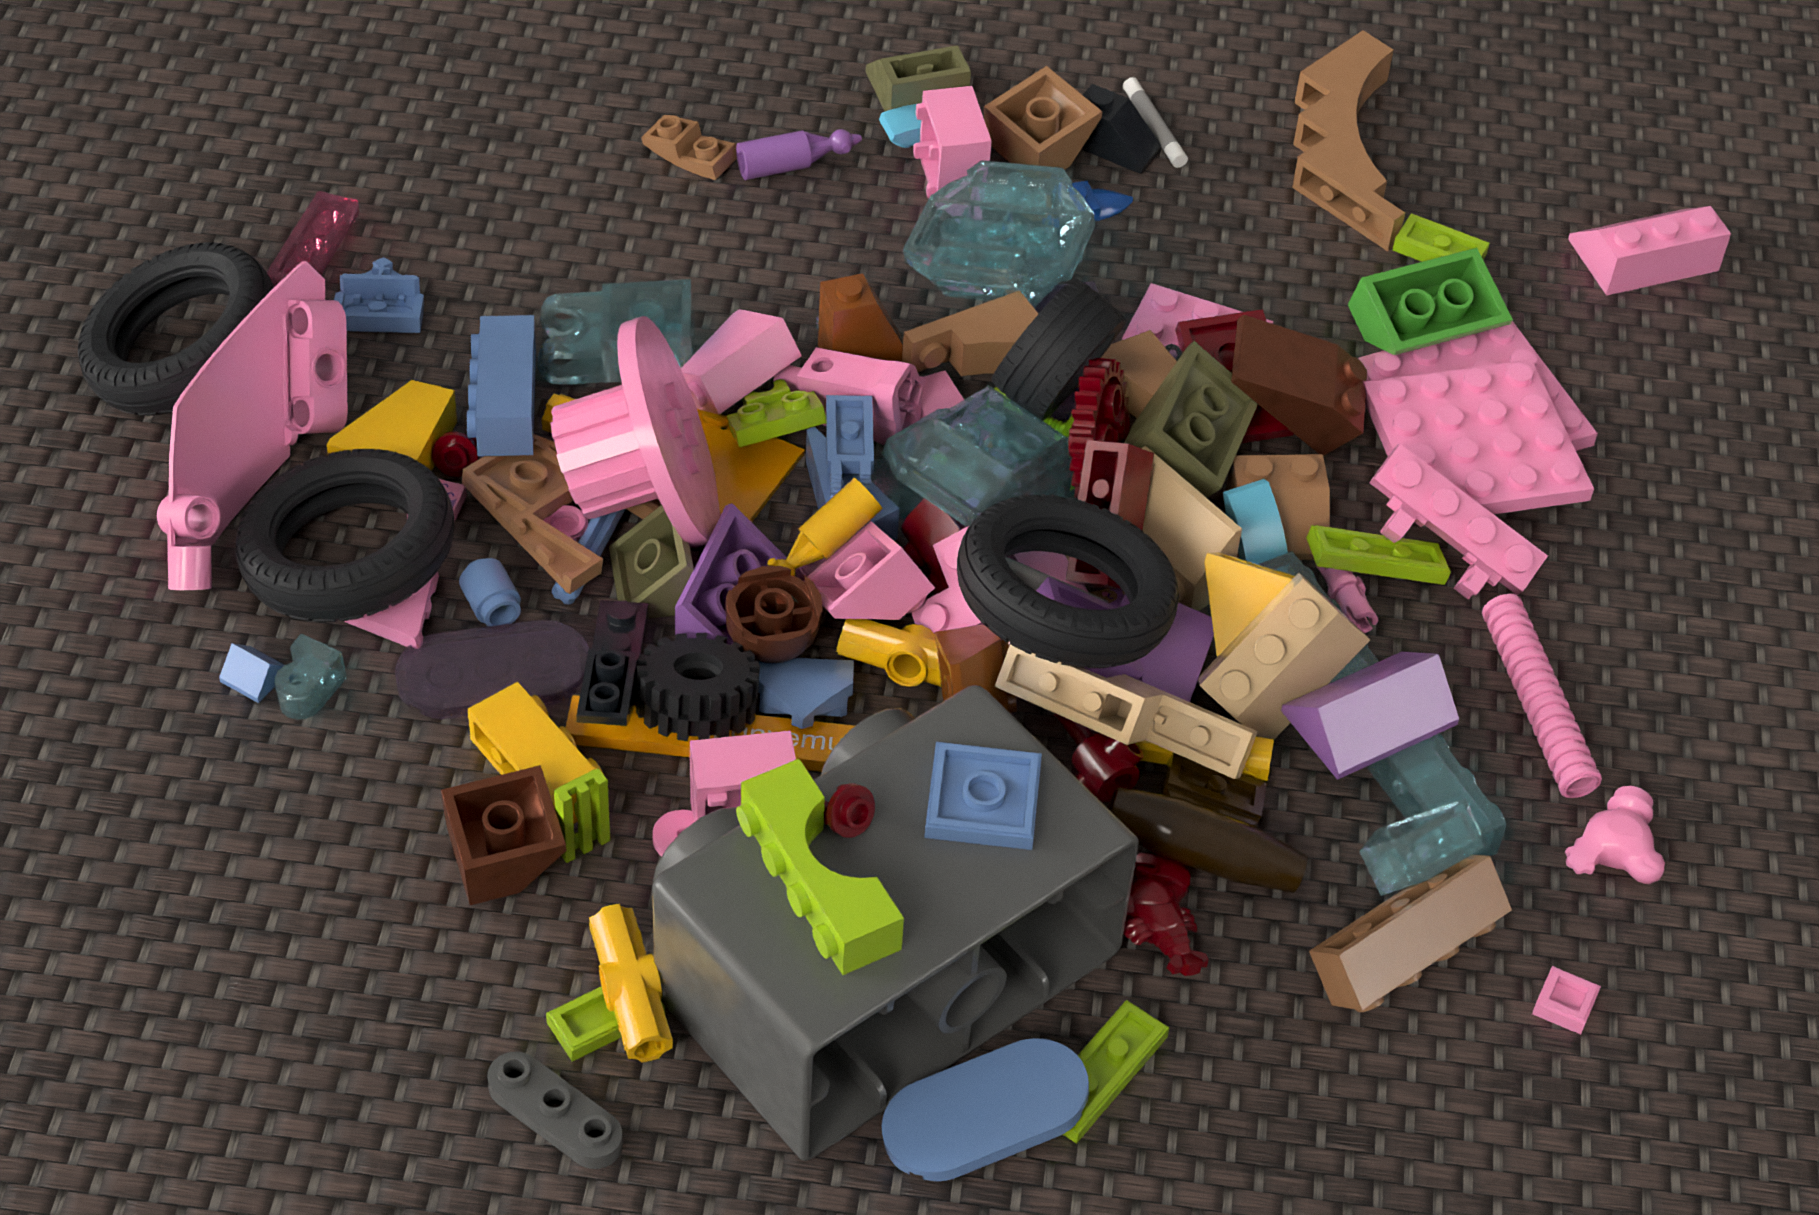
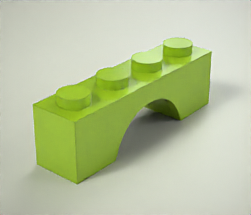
[736,759,904,975]

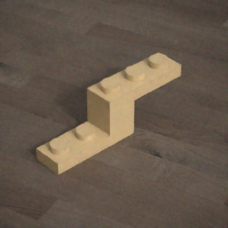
[994,645,1258,779]

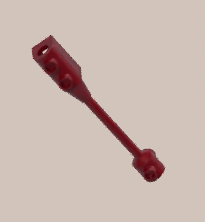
[902,492,1144,802]

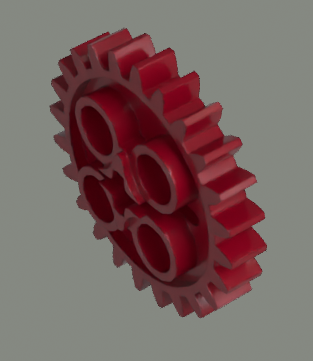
[1068,358,1130,498]

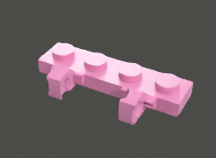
[1369,443,1548,600]

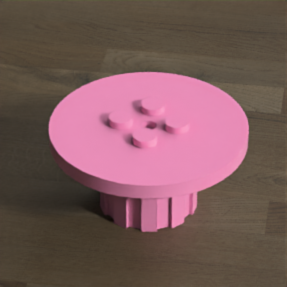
[551,316,721,548]

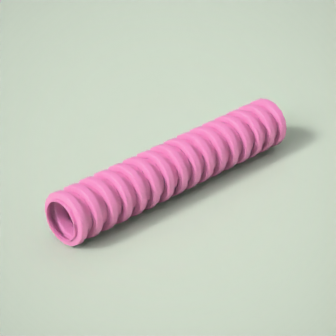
[1482,594,1602,798]

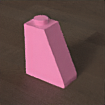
[681,309,802,415]

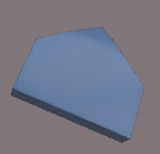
[334,257,424,333]
[757,658,854,729]

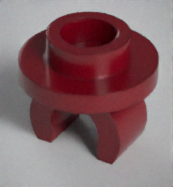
[432,432,479,477]
[824,783,875,838]

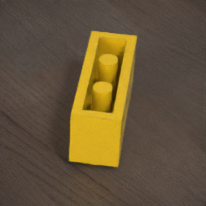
[468,682,604,824]

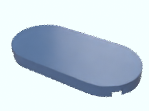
[882,1038,1089,1182]

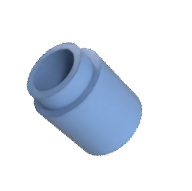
[459,558,521,629]

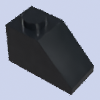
[1081,84,1161,174]

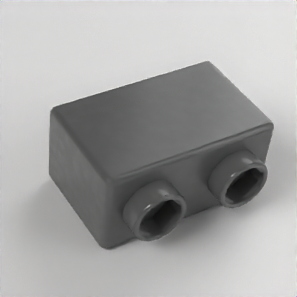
[652,685,1139,1161]

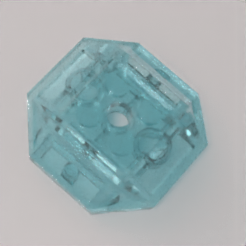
[903,160,1095,306]
[882,386,1078,552]

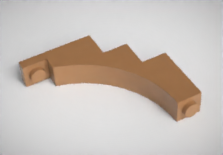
[1292,30,1405,251]
[902,290,1177,418]

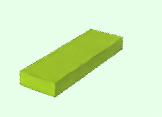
[1306,525,1451,585]
[1063,1000,1169,1144]

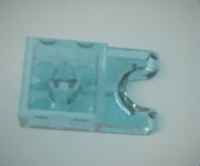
[538,279,695,385]

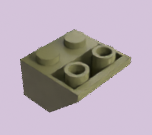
[865,45,971,111]

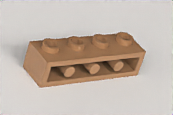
[1309,853,1512,1012]

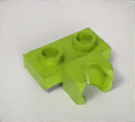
[727,379,826,448]

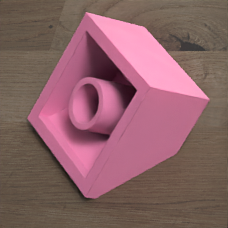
[803,521,935,620]

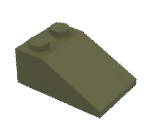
[1124,341,1258,498]

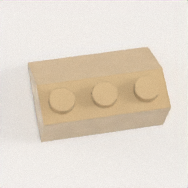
[1142,446,1242,611]
[1198,573,1370,739]

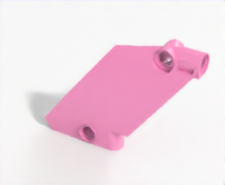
[157,261,348,590]

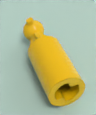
[767,478,883,576]

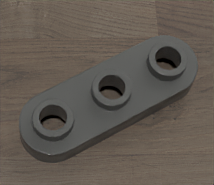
[487,1052,623,1169]

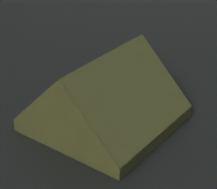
[609,505,694,619]

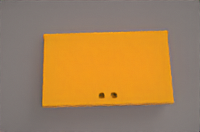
[697,409,805,522]

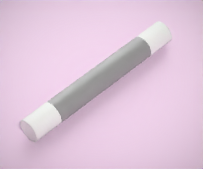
[1123,77,1188,168]

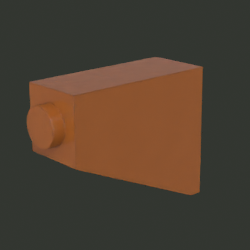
[818,273,903,362]

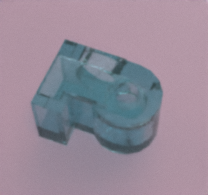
[275,634,347,720]

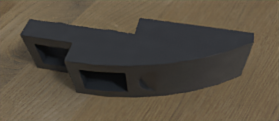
[576,600,648,726]

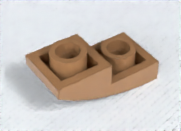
[641,115,737,180]

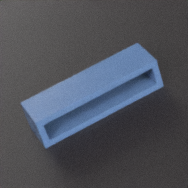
[467,315,536,456]

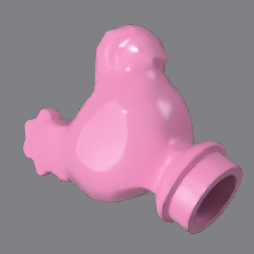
[1565,786,1665,885]

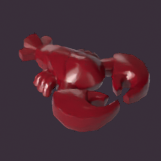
[1123,852,1209,976]

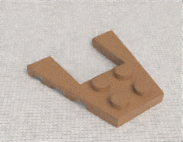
[462,434,662,594]

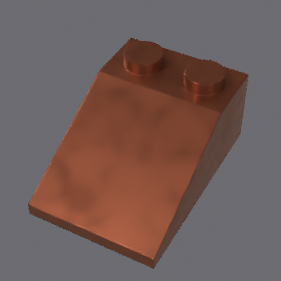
[1231,315,1367,456]

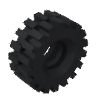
[635,633,760,741]

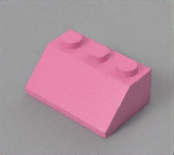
[1568,206,1731,296]

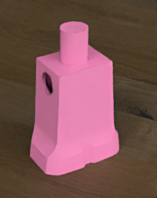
[773,347,925,453]

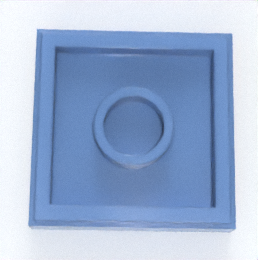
[924,742,1042,850]

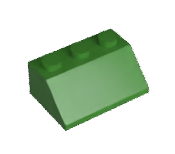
[1347,248,1513,355]

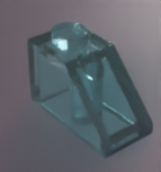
[1359,799,1487,896]

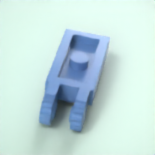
[826,395,874,499]

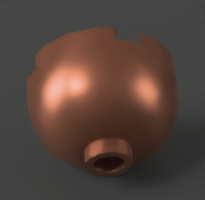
[725,566,823,663]

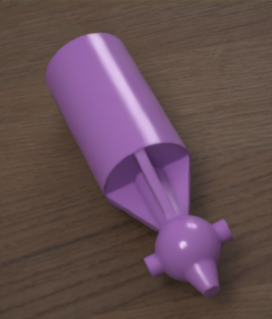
[736,129,862,180]

